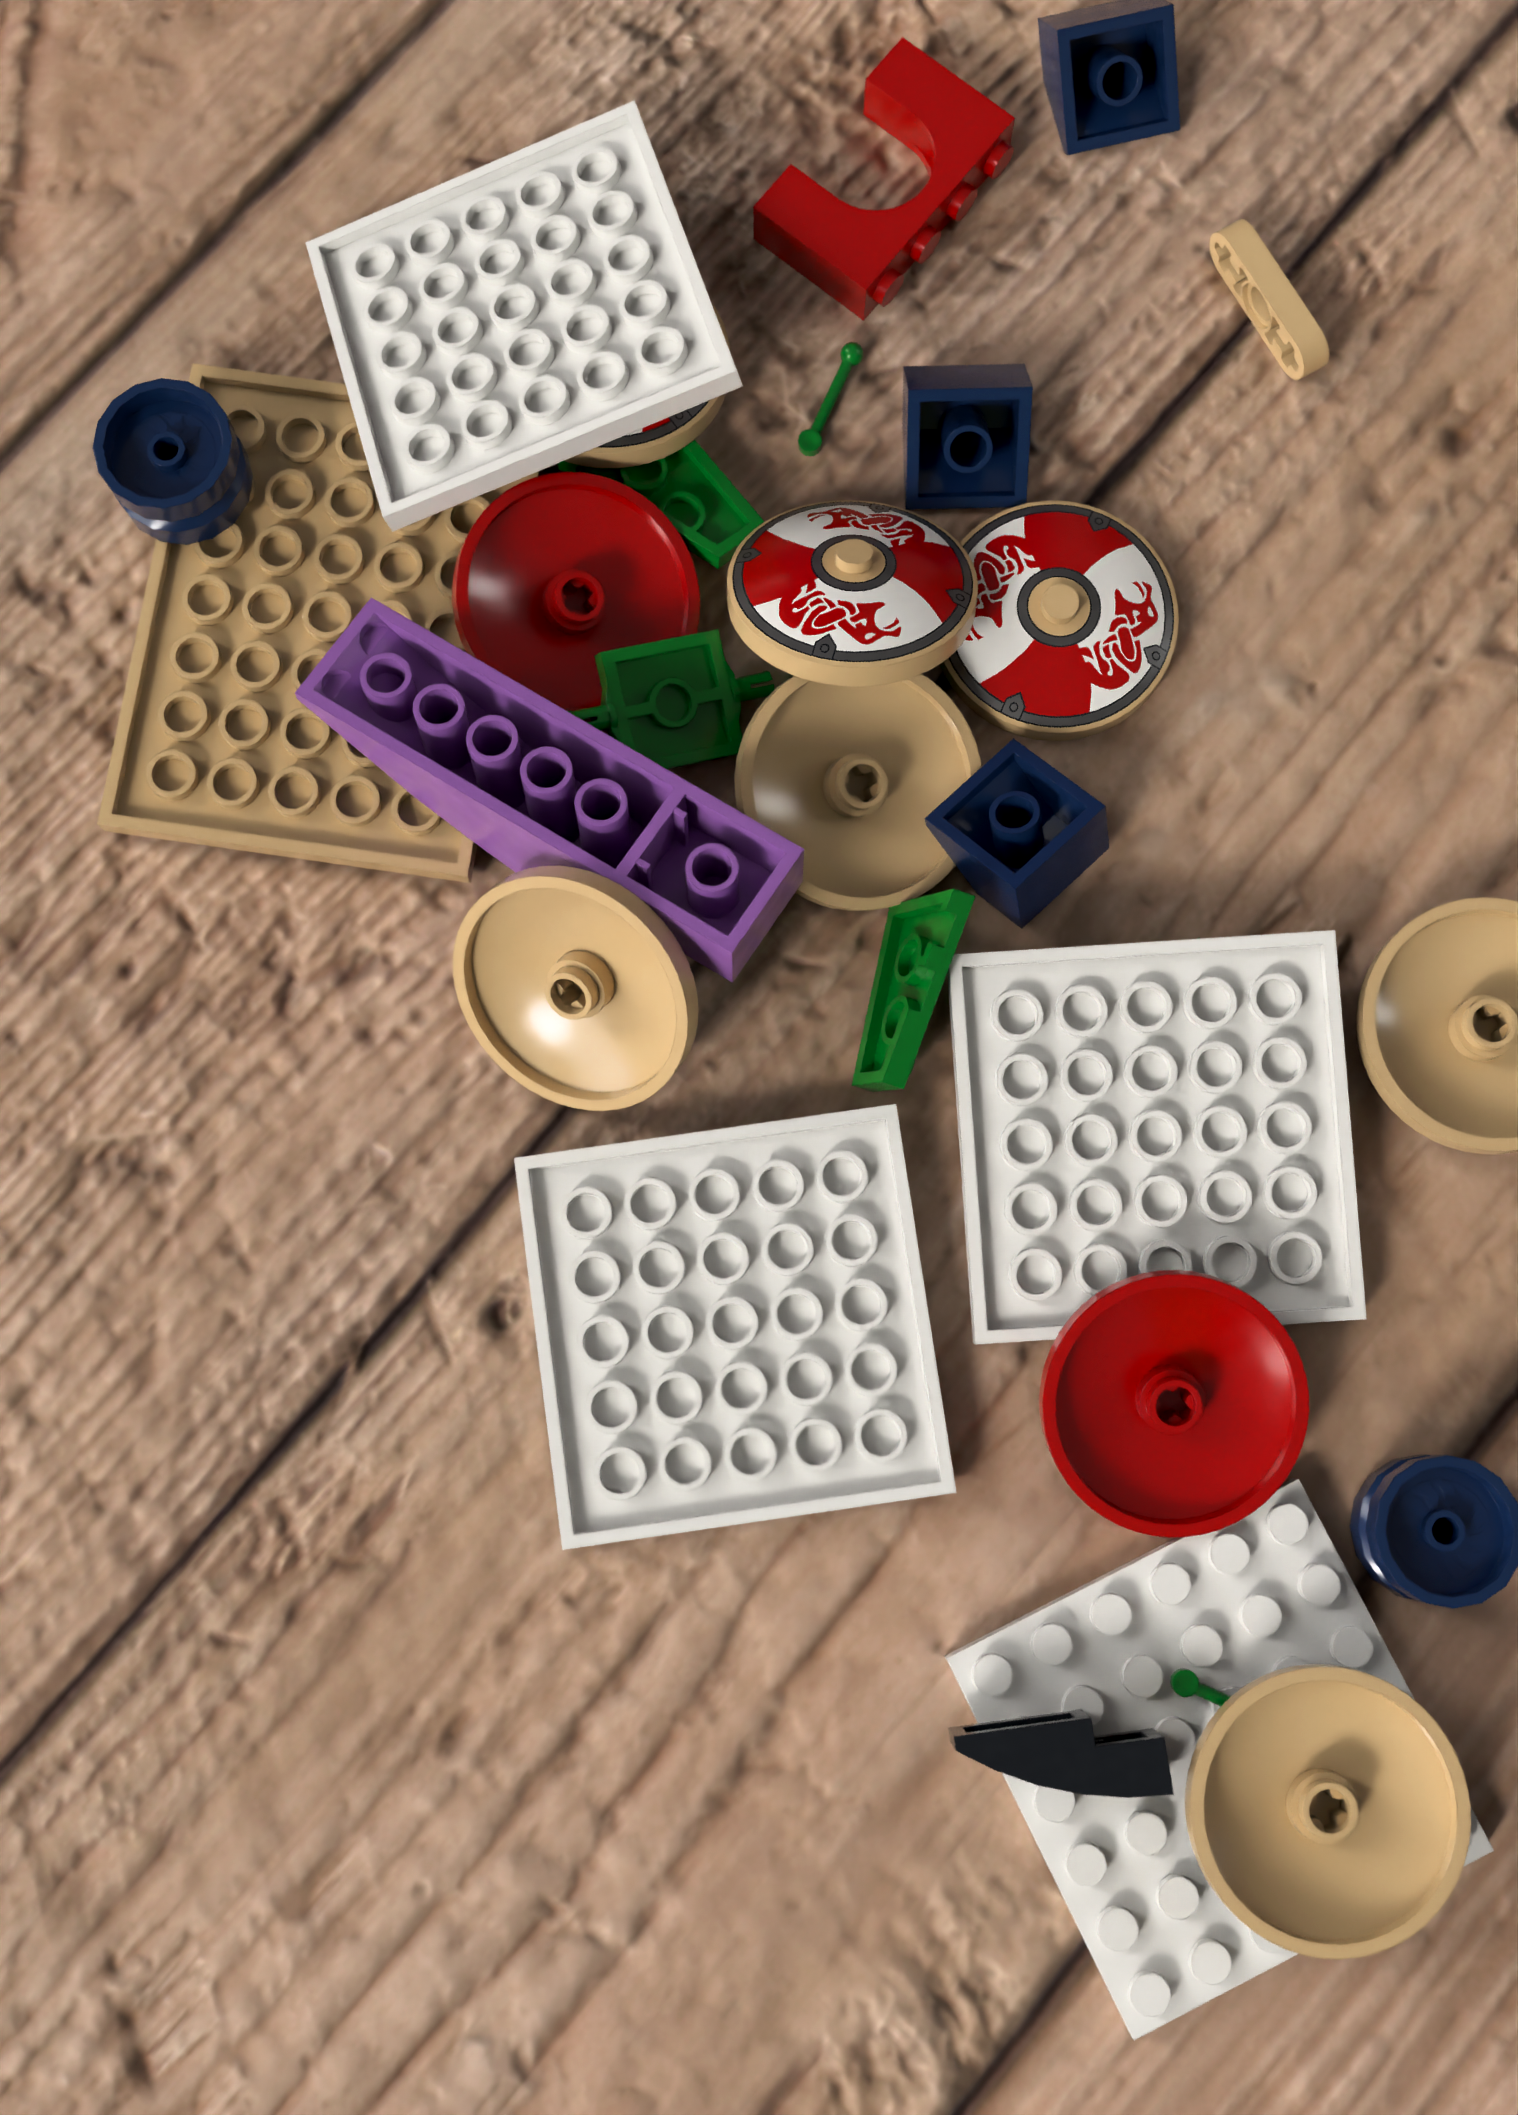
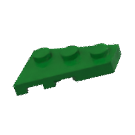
[851,888,976,1092]

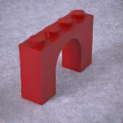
[753,37,1015,321]

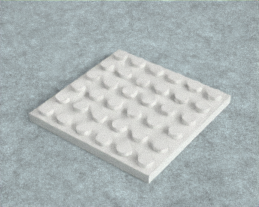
[306,100,743,532]
[947,930,1367,1345]
[514,1104,956,1550]
[945,1478,1494,2040]

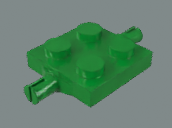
[568,629,774,770]

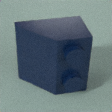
[1038,0,1180,155]
[902,364,1033,510]
[925,738,1109,929]

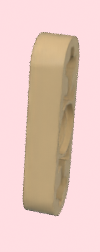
[1209,219,1329,380]

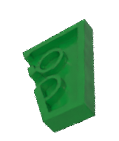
[558,439,765,569]

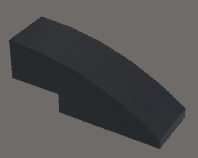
[948,1709,1174,1798]

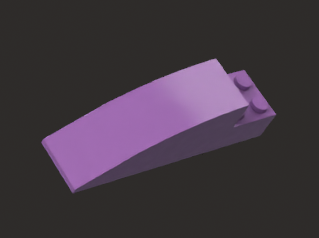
[295,597,804,983]

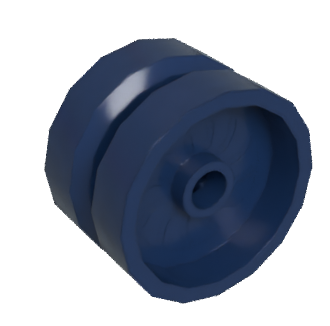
[93,378,253,545]
[1349,1454,1518,1609]

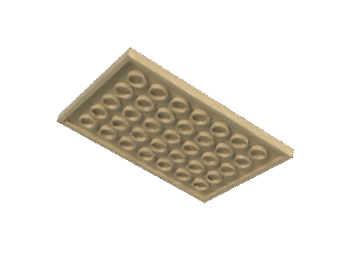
[97,363,543,883]

